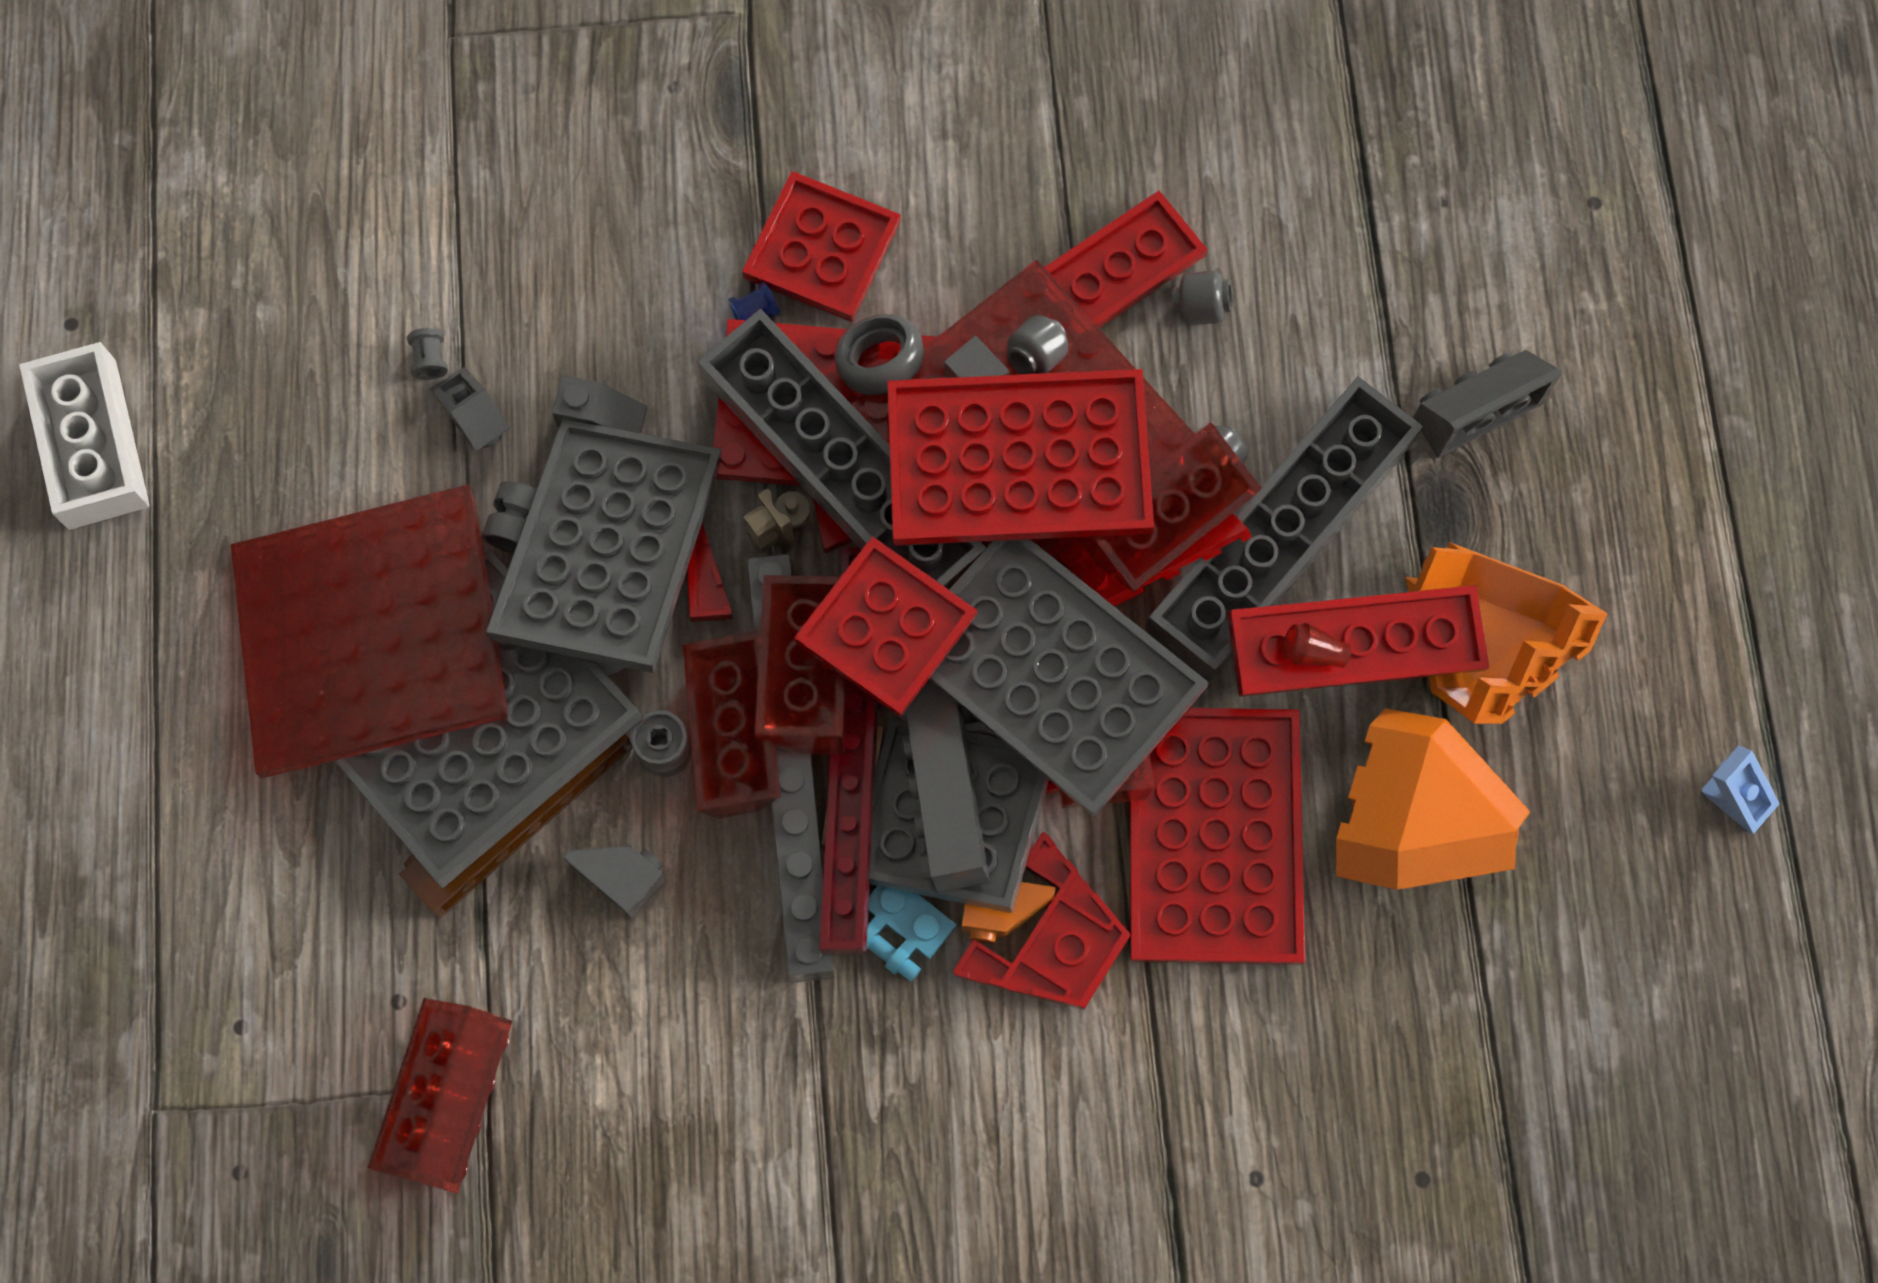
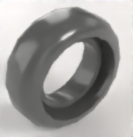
[834,314,925,396]

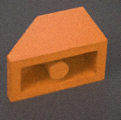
[962,882,1055,943]

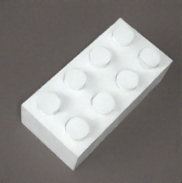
[19,342,150,530]

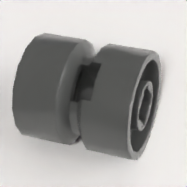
[481,481,537,554]
[631,710,692,777]

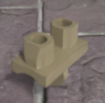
[743,488,810,553]

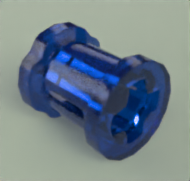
[728,281,780,320]

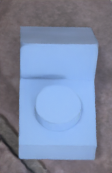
[1702,745,1780,834]

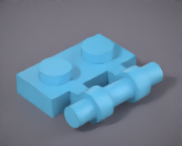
[866,886,957,982]

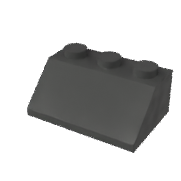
[1413,350,1562,458]

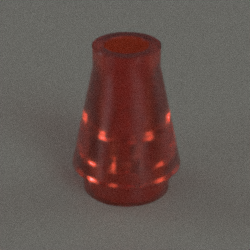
[1283,623,1351,668]

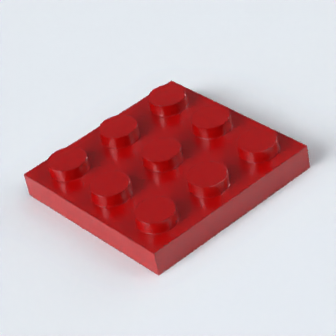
[742,171,901,323]
[794,536,978,717]

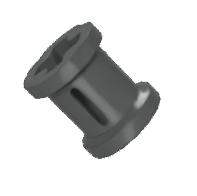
[407,328,448,380]

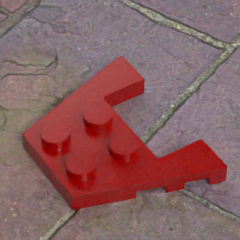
[952,832,1131,1010]

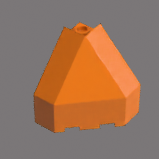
[1405,542,1607,724]
[1336,708,1530,890]

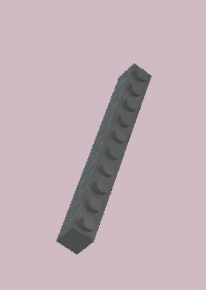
[747,554,835,983]

